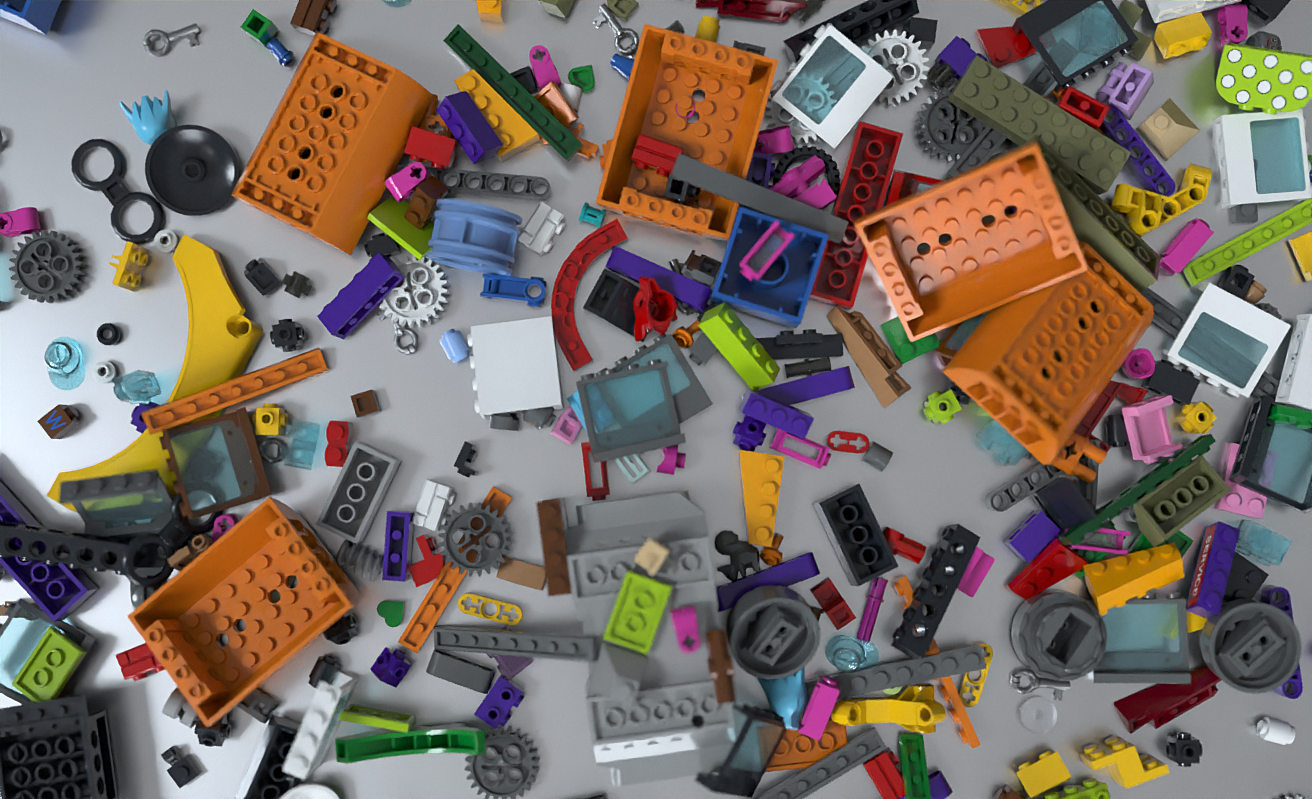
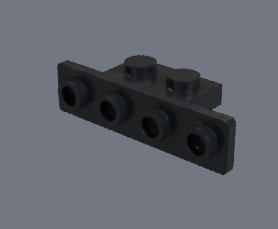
[756,329,843,360]

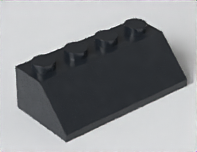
[813,484,899,586]
[235,714,301,799]

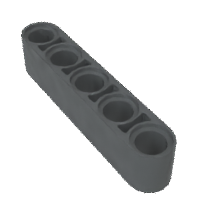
[985,447,1087,512]

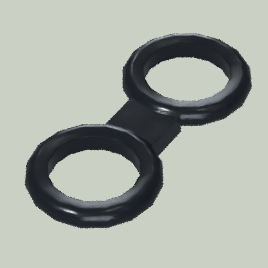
[71,139,164,244]
[121,481,223,587]

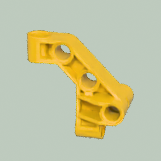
[1111,163,1212,237]
[831,684,946,734]

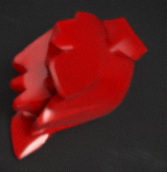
[633,276,678,342]

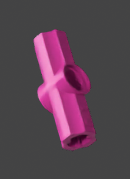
[769,155,825,198]

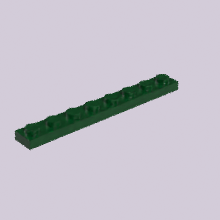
[443,24,584,162]
[1058,434,1216,546]

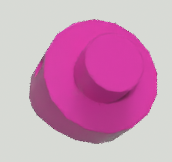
[1122,348,1155,380]
[657,444,686,475]

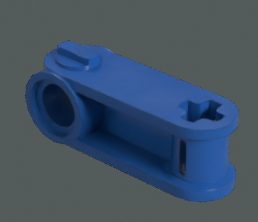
[480,274,548,307]

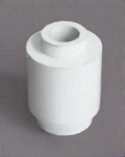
[1257,717,1295,745]

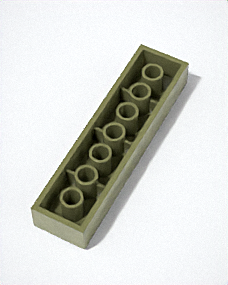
[947,56,1131,195]
[1019,135,1161,293]

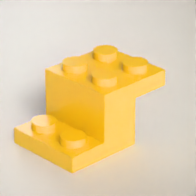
[1078,736,1170,789]

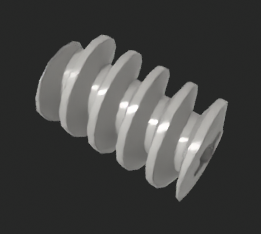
[336,539,383,582]

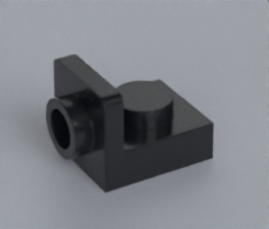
[244,258,280,296]
[454,441,478,478]

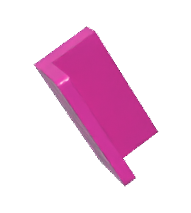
[957,547,995,597]

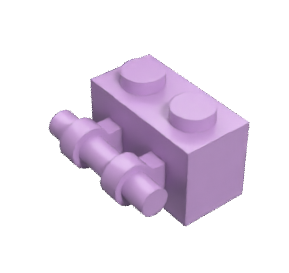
[1096,62,1154,120]

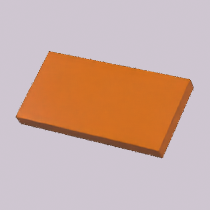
[754,717,848,772]

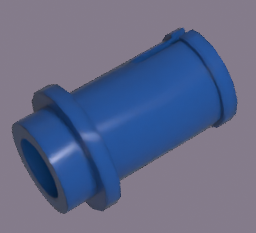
[267,38,295,67]

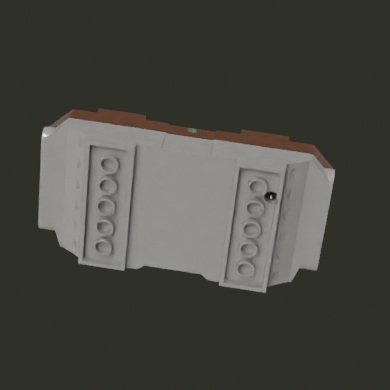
[566,491,736,786]

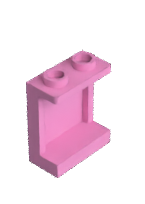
[1121,395,1183,463]

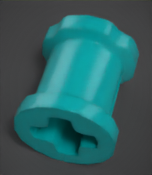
[579,202,607,228]

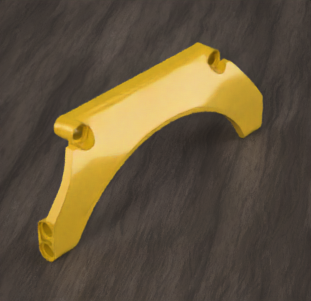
[47,234,263,513]

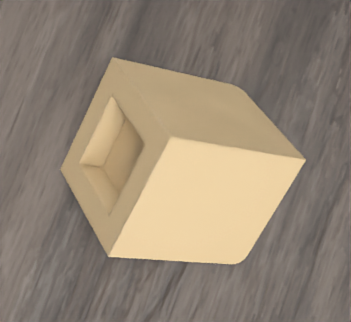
[634,536,669,575]

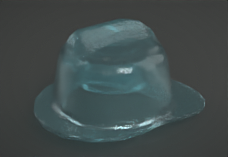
[44,337,85,390]
[825,635,880,673]

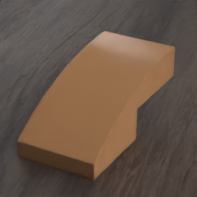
[496,556,546,591]

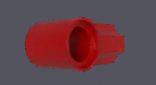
[883,527,926,564]

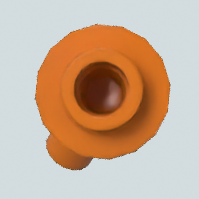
[672,320,701,348]
[760,533,784,566]

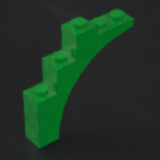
[335,723,486,764]

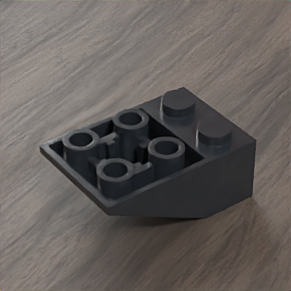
[583,268,648,342]
[1032,477,1097,531]

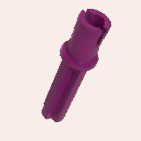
[857,577,888,644]

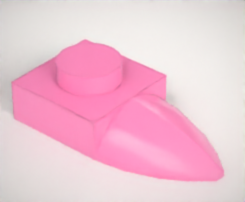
[551,405,582,445]

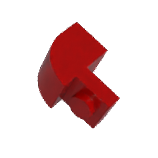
[408,534,446,588]

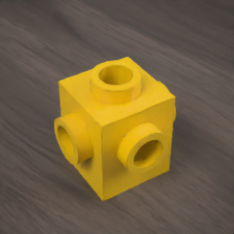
[1176,401,1217,434]
[253,403,288,436]

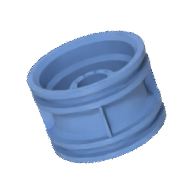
[425,199,522,276]

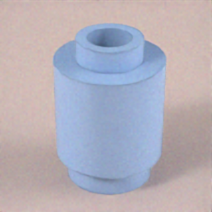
[439,328,470,363]

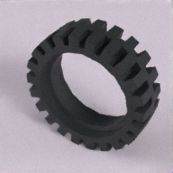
[773,146,840,210]

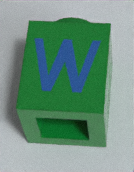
[240,9,278,47]

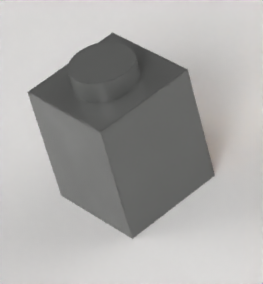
[688,332,718,365]

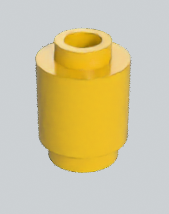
[695,16,720,43]

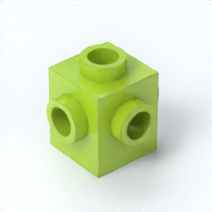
[923,389,962,424]

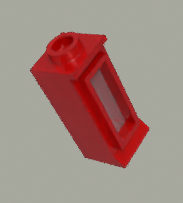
[581,442,610,501]

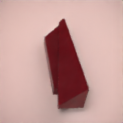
[696,0,806,22]
[1114,665,1221,734]

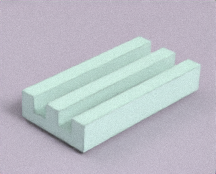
[613,454,650,485]

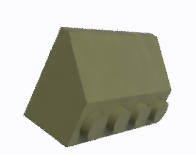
[1133,455,1231,547]

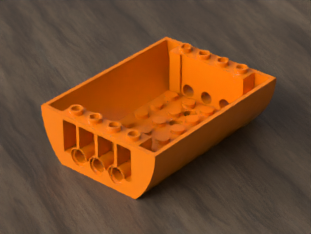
[596,24,778,240]
[231,33,433,256]
[855,141,1088,342]
[943,241,1154,465]
[127,497,359,727]

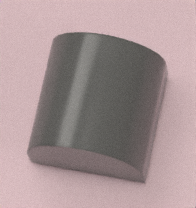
[861,441,893,472]

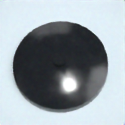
[145,125,239,216]

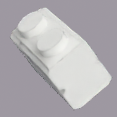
[517,202,566,256]
[411,479,456,531]

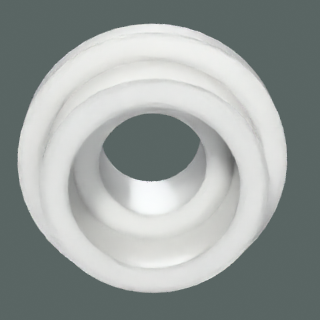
[154,230,178,252]
[92,361,116,383]

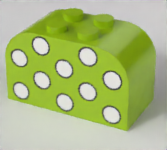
[1216,42,1312,115]

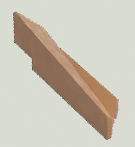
[827,305,911,408]

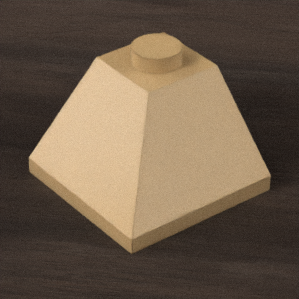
[1136,98,1200,161]

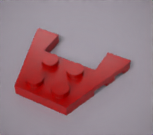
[1074,380,1148,464]

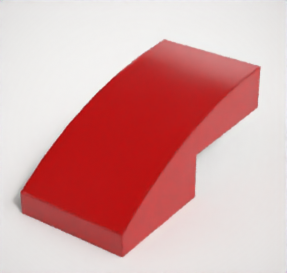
[810,577,856,631]

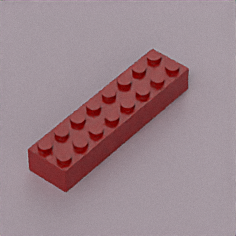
[809,121,903,310]

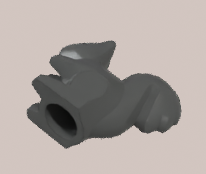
[714,530,760,581]

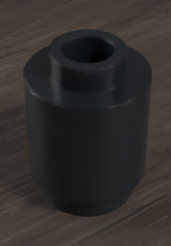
[1105,415,1129,447]
[308,654,339,688]

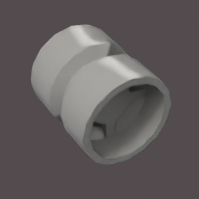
[162,687,200,728]

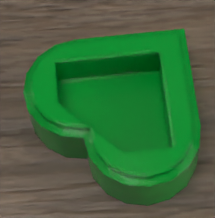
[568,65,595,93]
[377,600,405,627]

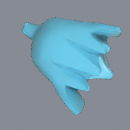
[119,90,176,145]
[757,668,809,730]

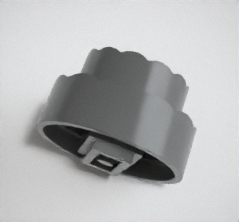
[726,586,820,679]
[1011,589,1107,681]
[1200,599,1302,693]

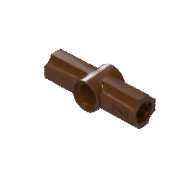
[705,629,737,705]

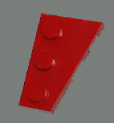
[976,26,1057,69]
[1008,538,1089,600]

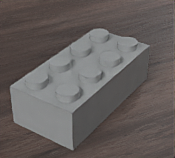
[316,441,401,544]

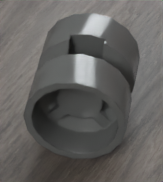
[489,410,521,431]

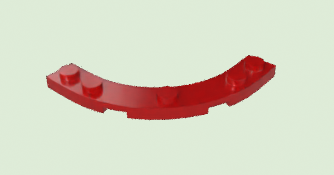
[551,219,628,371]

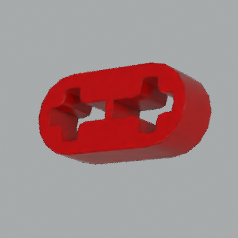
[826,431,870,454]

